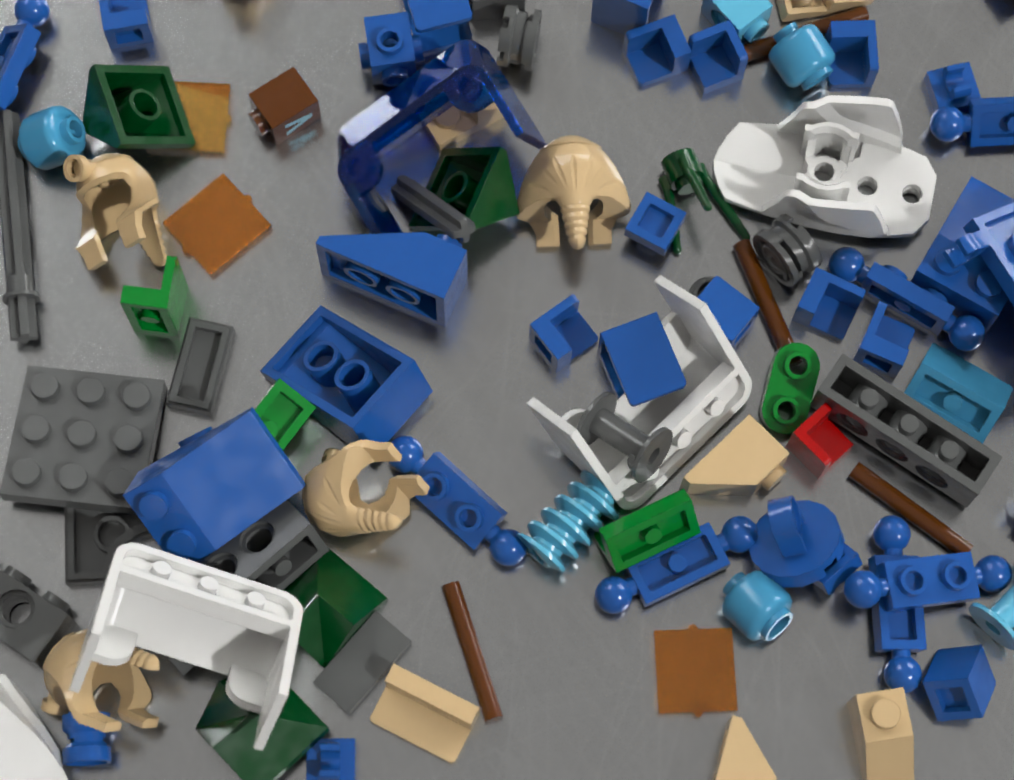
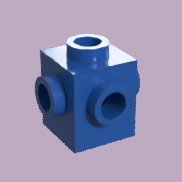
[358,11,424,87]

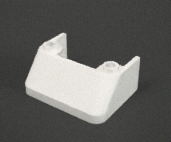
[527,275,752,510]
[69,543,303,751]

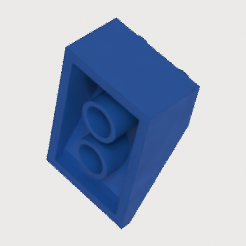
[910,176,1014,332]
[316,232,468,327]
[260,305,433,444]
[123,407,306,562]

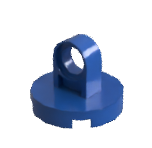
[749,495,845,588]

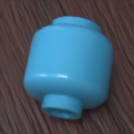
[768,22,835,91]
[18,106,86,170]
[722,570,793,641]

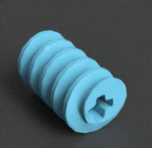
[516,470,619,573]

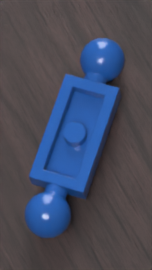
[0,0,50,110]
[929,97,1014,147]
[828,247,986,351]
[389,436,527,566]
[868,515,927,694]
[595,516,759,614]
[844,551,1012,612]

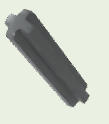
[391,175,476,243]

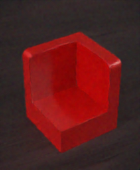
[786,403,854,479]

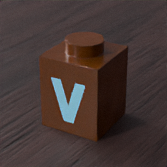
[248,66,321,146]

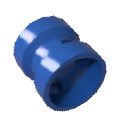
[62,711,111,767]

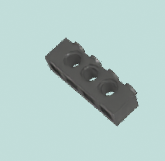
[811,353,1003,508]
[166,500,329,675]
[0,564,76,670]

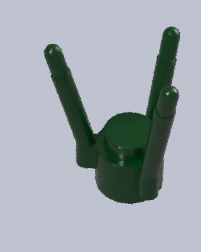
[658,148,751,255]

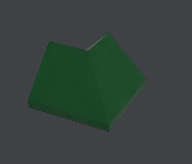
[82,64,196,149]
[409,146,520,231]
[283,548,388,669]
[195,678,330,780]

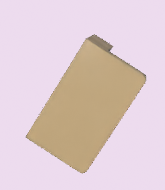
[370,663,480,764]

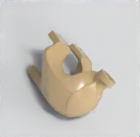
[516,135,631,250]
[63,153,167,270]
[302,440,430,537]
[40,629,160,733]

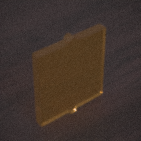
[146,81,232,155]
[163,173,272,278]
[653,624,738,718]

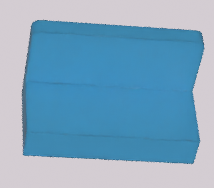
[904,343,1013,444]

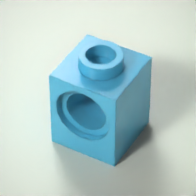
[701,0,773,43]

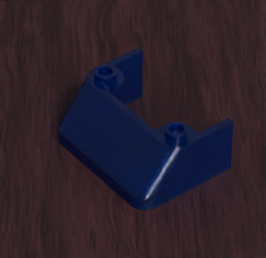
[337,40,547,234]

